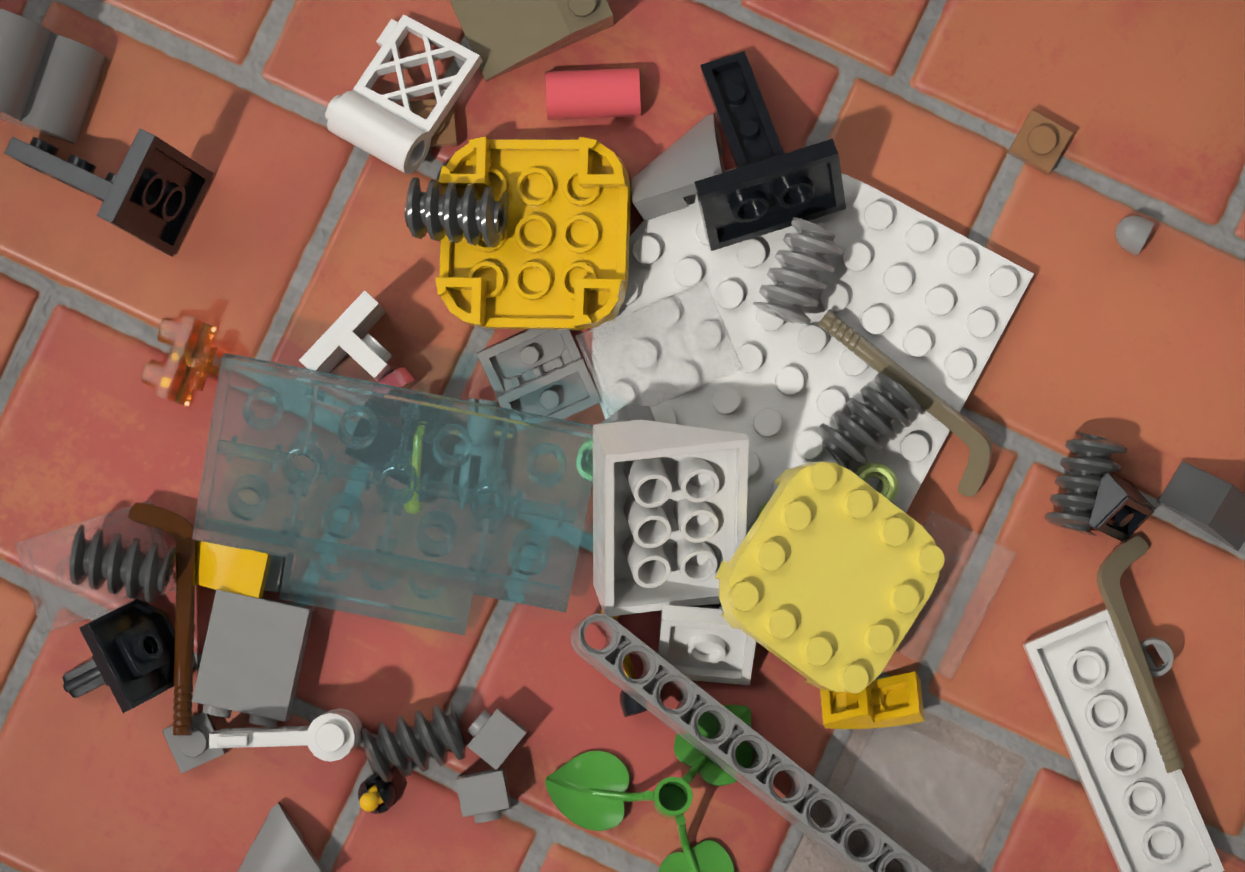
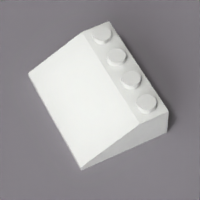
[593,419,749,617]

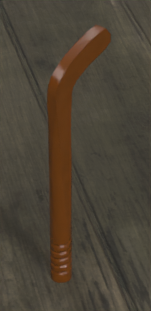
[128,503,197,736]

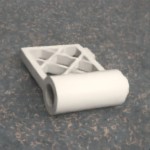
[325,14,483,175]
[209,708,362,762]

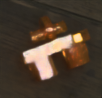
[141,315,225,407]

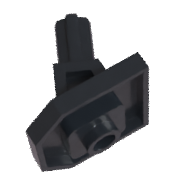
[62,599,175,713]

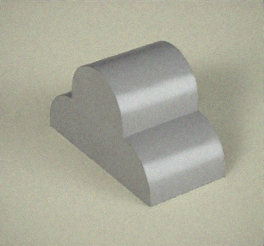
[0,8,106,145]

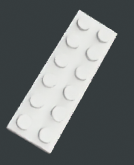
[1022,608,1225,872]

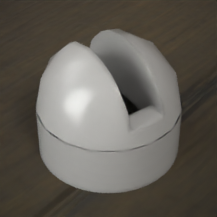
[1115,215,1154,256]
[1140,637,1174,677]

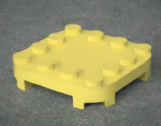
[715,462,945,693]

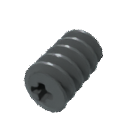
[405,177,509,248]
[818,373,924,472]
[1044,432,1127,536]
[69,525,176,603]
[361,701,466,783]

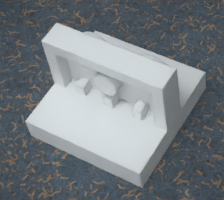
[299,290,394,382]
[658,603,756,685]

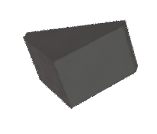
[1157,461,1245,551]

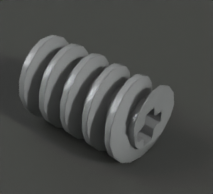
[753,217,843,324]

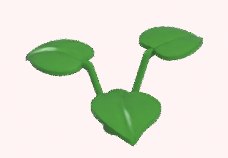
[545,705,754,872]

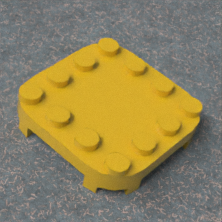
[435,136,631,330]

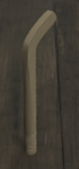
[817,310,992,497]
[1097,536,1185,773]

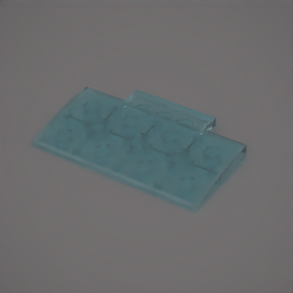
[192,353,593,635]

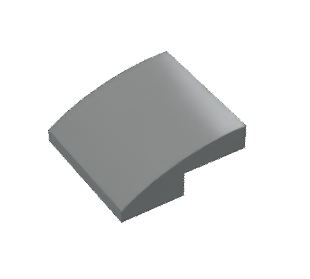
[477,329,602,441]

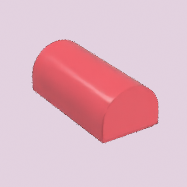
[545,68,641,120]

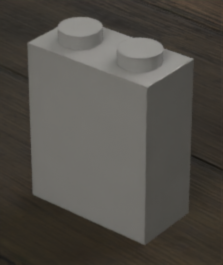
[192,589,314,728]

